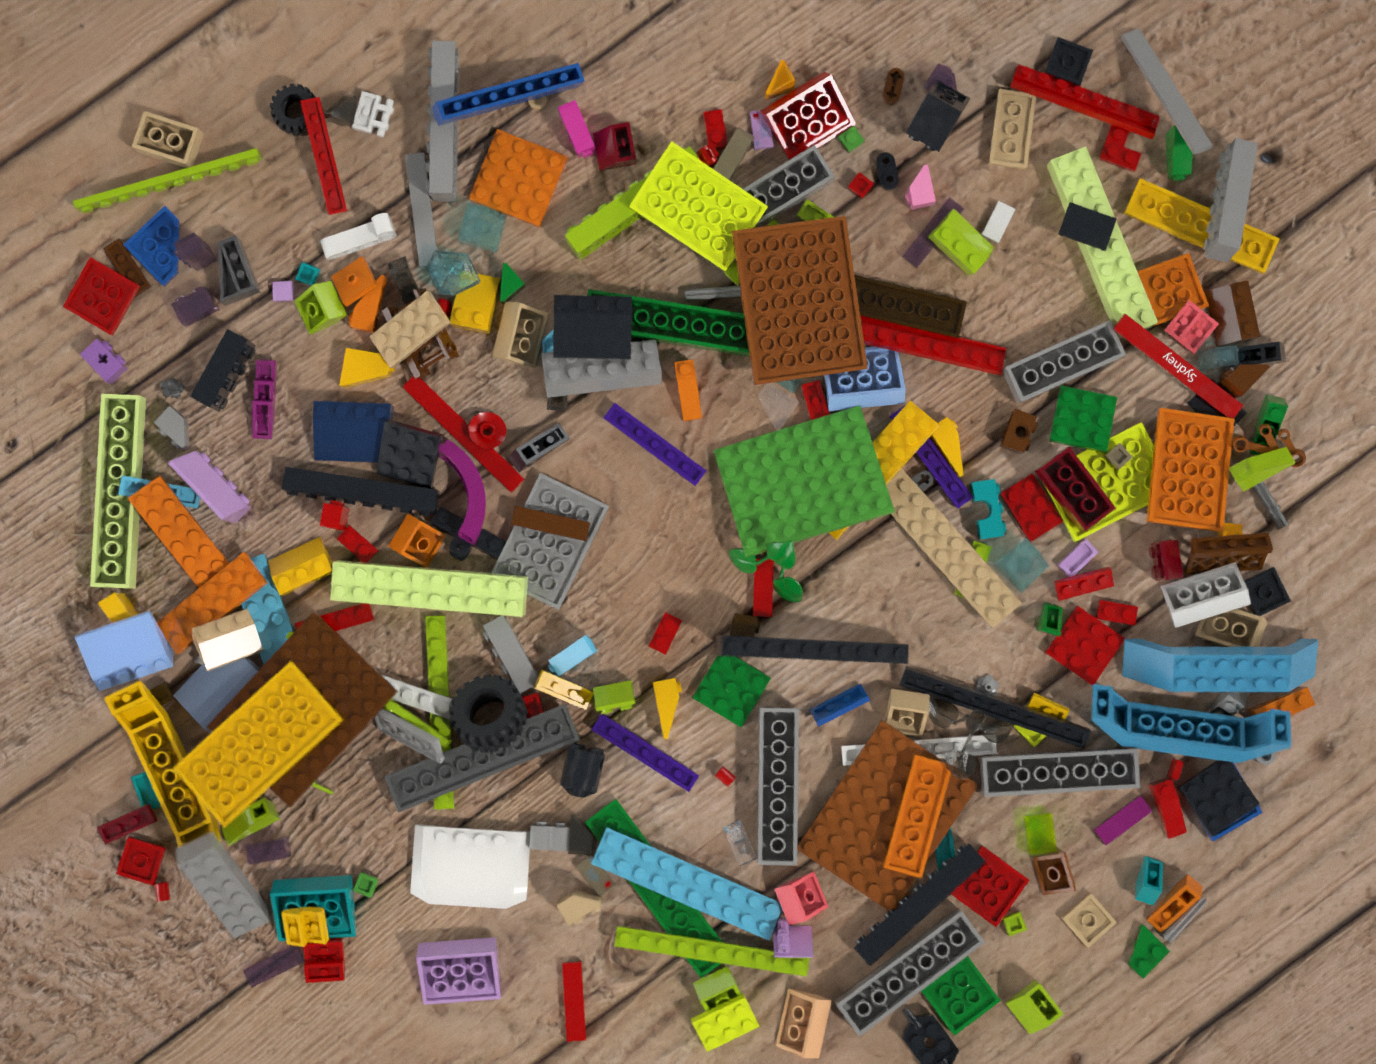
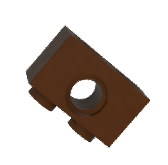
[999,409,1038,454]

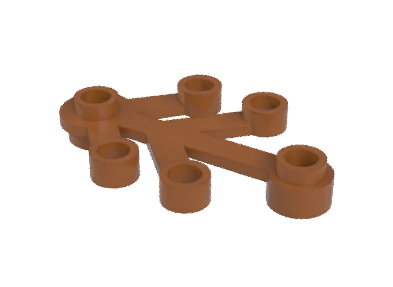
[1232,423,1306,467]

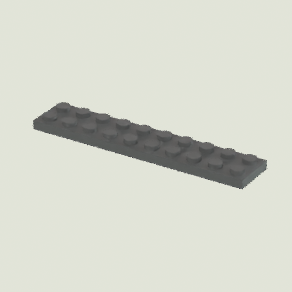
[384,704,580,813]

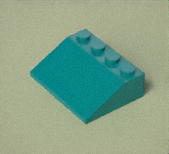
[270,875,356,941]

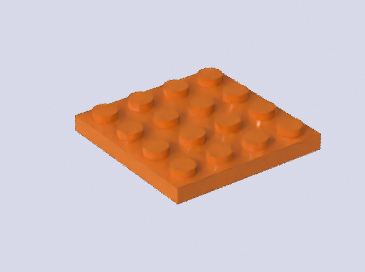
[469,129,568,228]

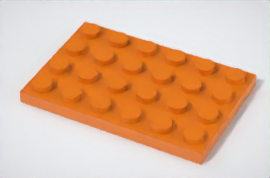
[1146,408,1234,533]

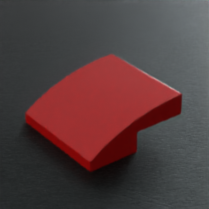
[303,938,345,983]

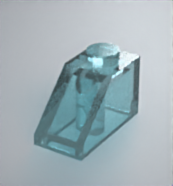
[1198,345,1239,371]

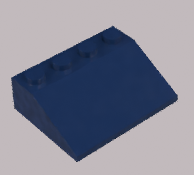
[313,401,394,463]

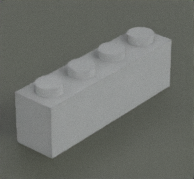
[482,615,538,693]

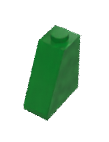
[1165,125,1193,182]

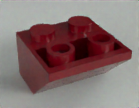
[593,122,637,171]
[1149,540,1184,581]

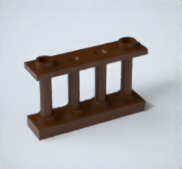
[382,288,459,379]

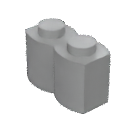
[530,821,570,851]

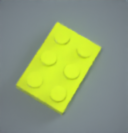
[691,993,760,1052]

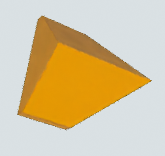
[765,59,795,100]

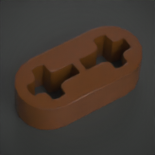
[883,68,904,105]

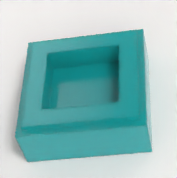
[295,262,321,286]

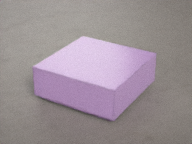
[272,281,293,302]

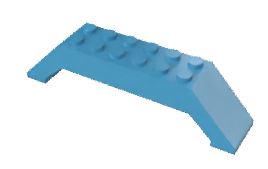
[1122,639,1318,692]
[1092,684,1292,763]

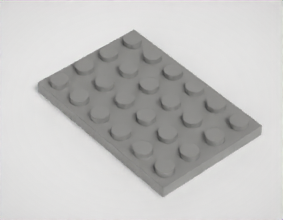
[491,473,609,610]

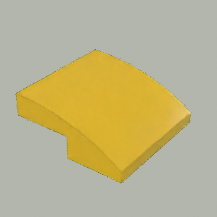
[282,907,329,947]

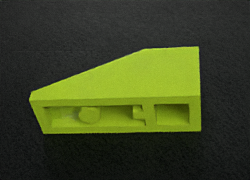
[1229,447,1296,492]

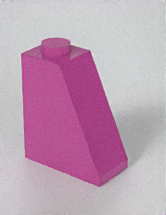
[558,100,596,159]

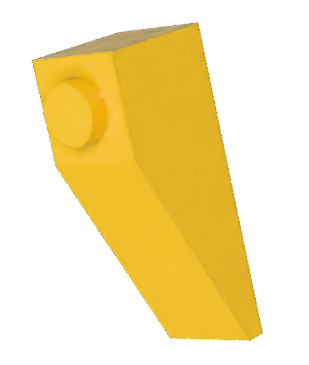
[930,417,964,478]
[653,678,682,740]

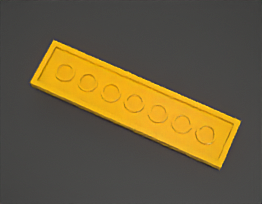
[1124,178,1280,274]
[829,401,939,540]

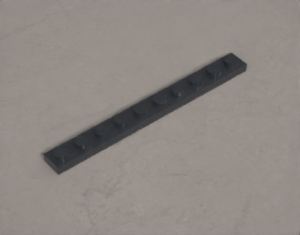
[900,666,1090,748]

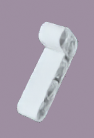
[320,213,397,260]

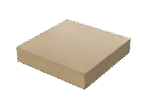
[1061,892,1117,948]

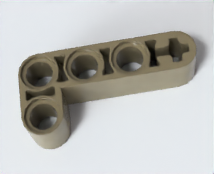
[714,127,755,181]

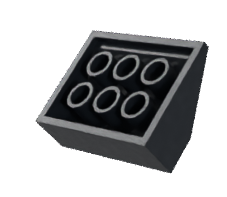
[553,295,632,359]

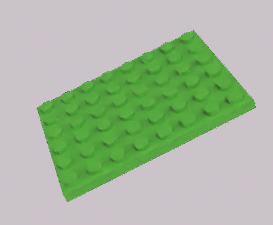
[714,405,895,558]

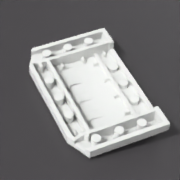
[410,824,531,909]

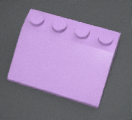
[168,451,252,523]
[416,937,501,1005]

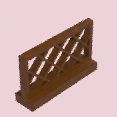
[1185,533,1273,575]

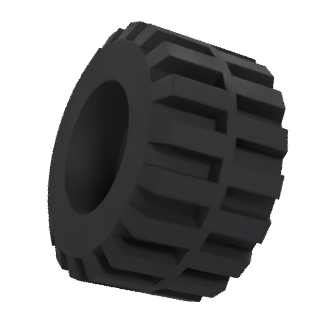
[270,83,316,136]

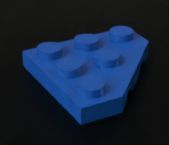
[123,206,180,287]

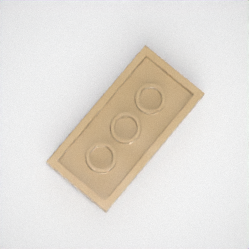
[988,89,1036,170]
[369,291,451,368]

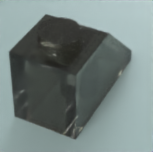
[568,813,597,855]

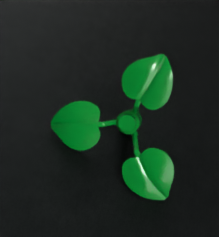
[728,540,803,602]

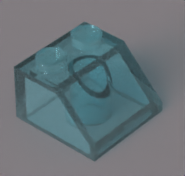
[458,203,506,253]
[426,250,480,295]
[995,538,1049,593]

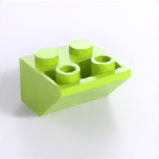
[593,680,636,714]
[1005,979,1064,1034]

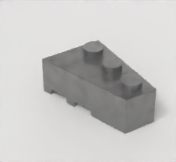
[218,235,261,306]

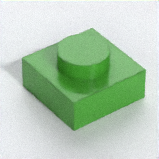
[838,126,865,153]
[353,872,379,898]

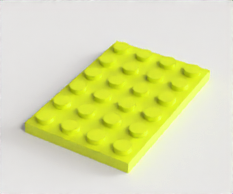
[629,141,768,271]
[1043,422,1154,542]

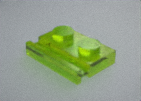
[1023,812,1057,855]

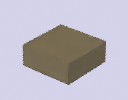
[1104,443,1132,470]

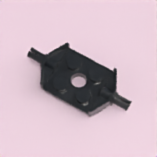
[901,1006,959,1064]

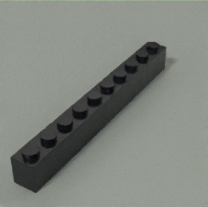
[715,635,909,664]

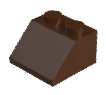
[1216,364,1270,398]

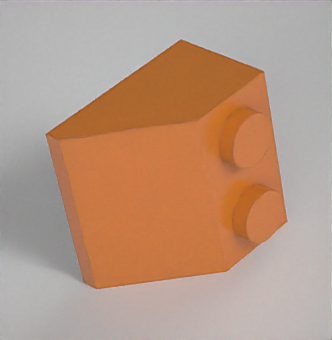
[389,513,446,568]

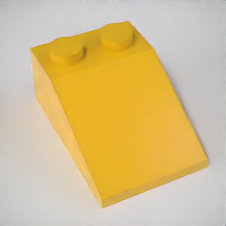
[450,271,501,334]

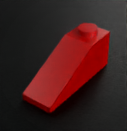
[1148,778,1187,839]

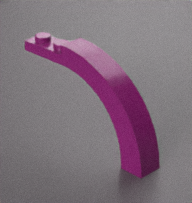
[438,439,486,546]

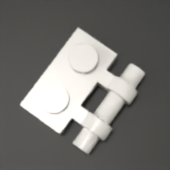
[352,91,394,137]

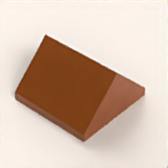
[1032,849,1077,895]

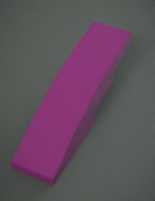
[252,359,277,439]

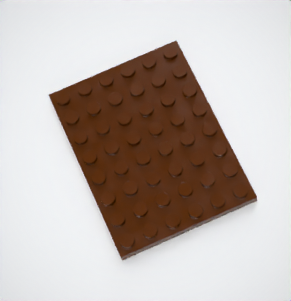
[207,612,399,808]

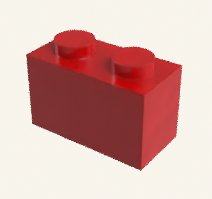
[320,500,349,531]

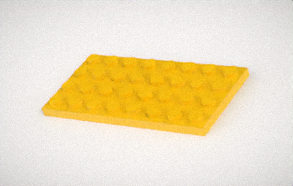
[173,662,343,827]

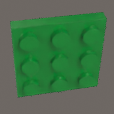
[1049,386,1118,453]
[692,655,771,727]
[921,956,1001,1036]

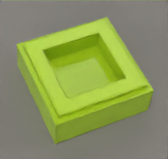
[1002,911,1027,937]

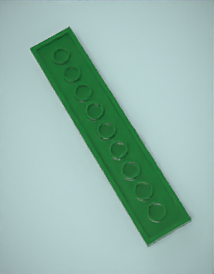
[585,798,723,978]

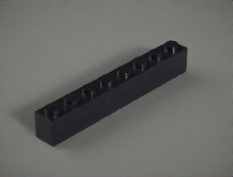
[282,467,440,517]
[854,844,986,966]

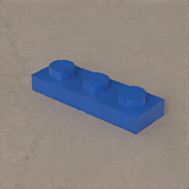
[809,683,870,727]

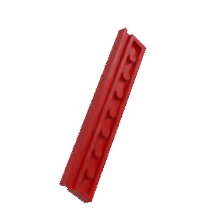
[1010,64,1160,140]
[860,316,1006,376]

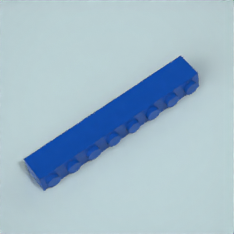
[432,63,585,126]

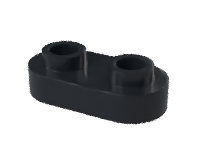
[875,152,899,191]

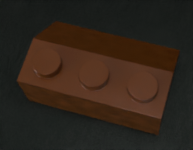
[1205,280,1260,347]

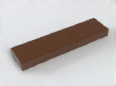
[511,506,590,541]

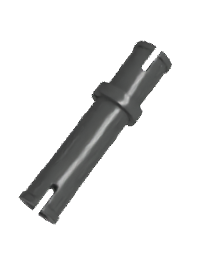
[1253,481,1289,530]

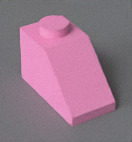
[905,164,936,210]

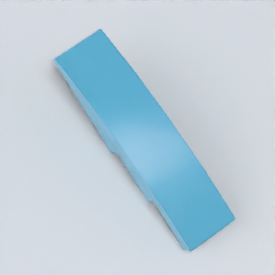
[118,476,200,509]

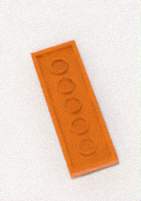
[128,475,229,588]
[157,552,268,654]
[883,754,953,878]

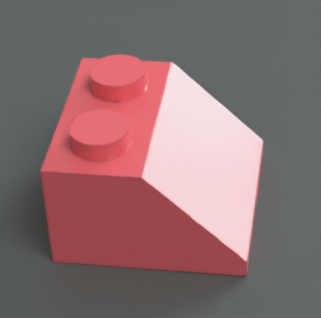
[774,871,828,925]

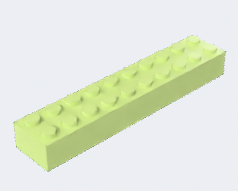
[1047,147,1158,339]
[90,394,146,589]
[330,560,528,617]

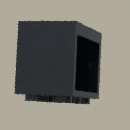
[906,79,970,152]

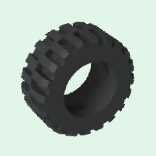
[449,674,528,753]

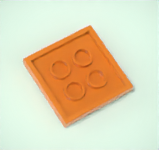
[1137,253,1209,326]

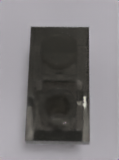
[388,256,419,305]

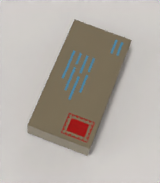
[576,854,615,897]

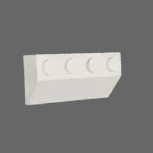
[1161,562,1251,628]

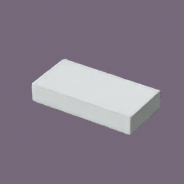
[981,201,1016,244]

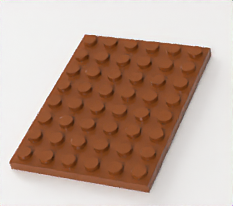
[732,216,868,385]
[797,720,979,911]

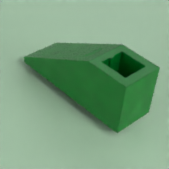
[1249,394,1288,455]

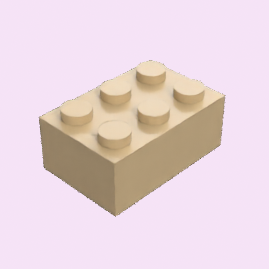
[132,111,204,168]

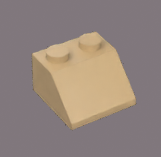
[885,689,929,737]

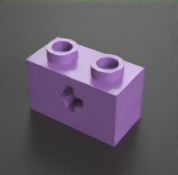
[80,339,128,384]

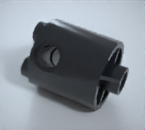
[560,743,605,798]

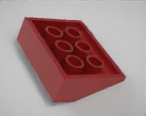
[760,72,855,160]

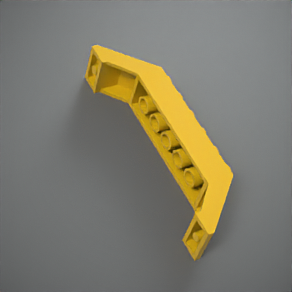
[104,681,221,848]

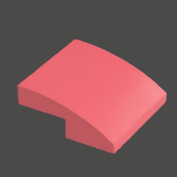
[1164,300,1219,354]

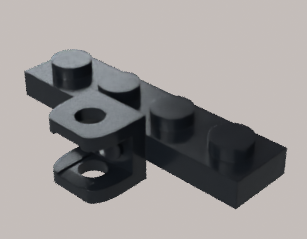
[430,507,506,561]

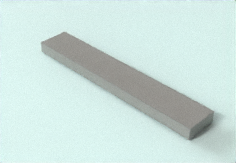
[405,152,439,268]

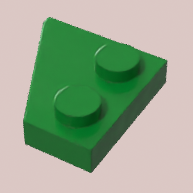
[1128,924,1170,979]

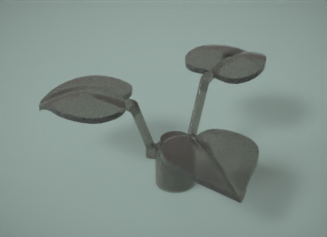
[928,696,1014,779]

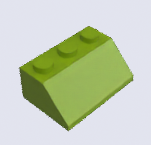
[928,208,994,276]

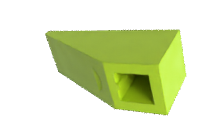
[222,797,280,846]

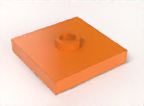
[331,256,378,307]

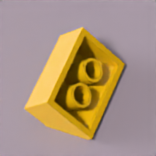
[268,537,333,596]

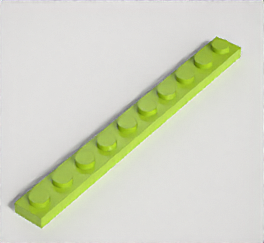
[73,148,263,213]
[426,616,455,810]
[286,631,451,747]
[614,926,810,977]

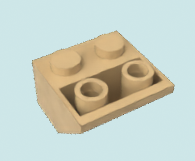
[556,890,604,926]

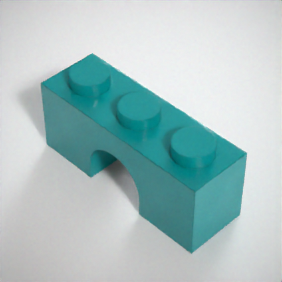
[970,479,1006,540]

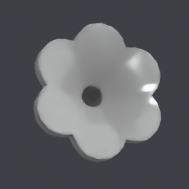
[975,675,999,696]

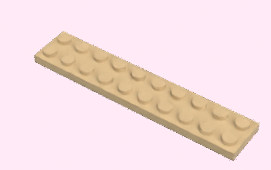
[886,468,1022,629]

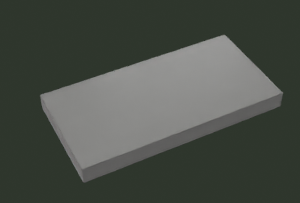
[374,709,445,763]

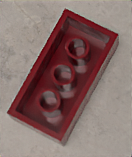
[1034,446,1116,533]

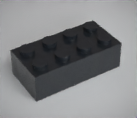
[190,329,256,412]

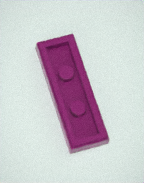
[1093,795,1152,845]

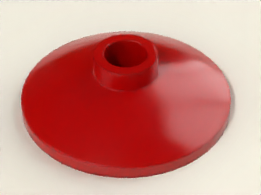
[468,412,507,449]

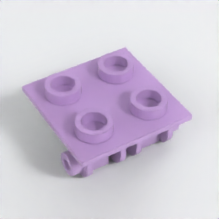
[773,918,813,958]

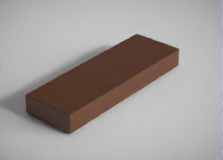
[103,238,151,297]

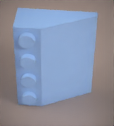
[824,346,906,411]
[75,611,174,691]

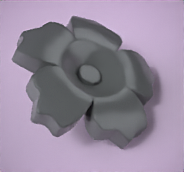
[160,378,184,399]

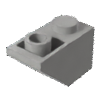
[154,406,189,450]
[1207,692,1249,716]

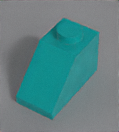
[1135,856,1163,905]

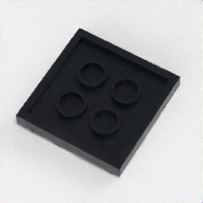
[376,419,442,489]
[1177,760,1260,837]

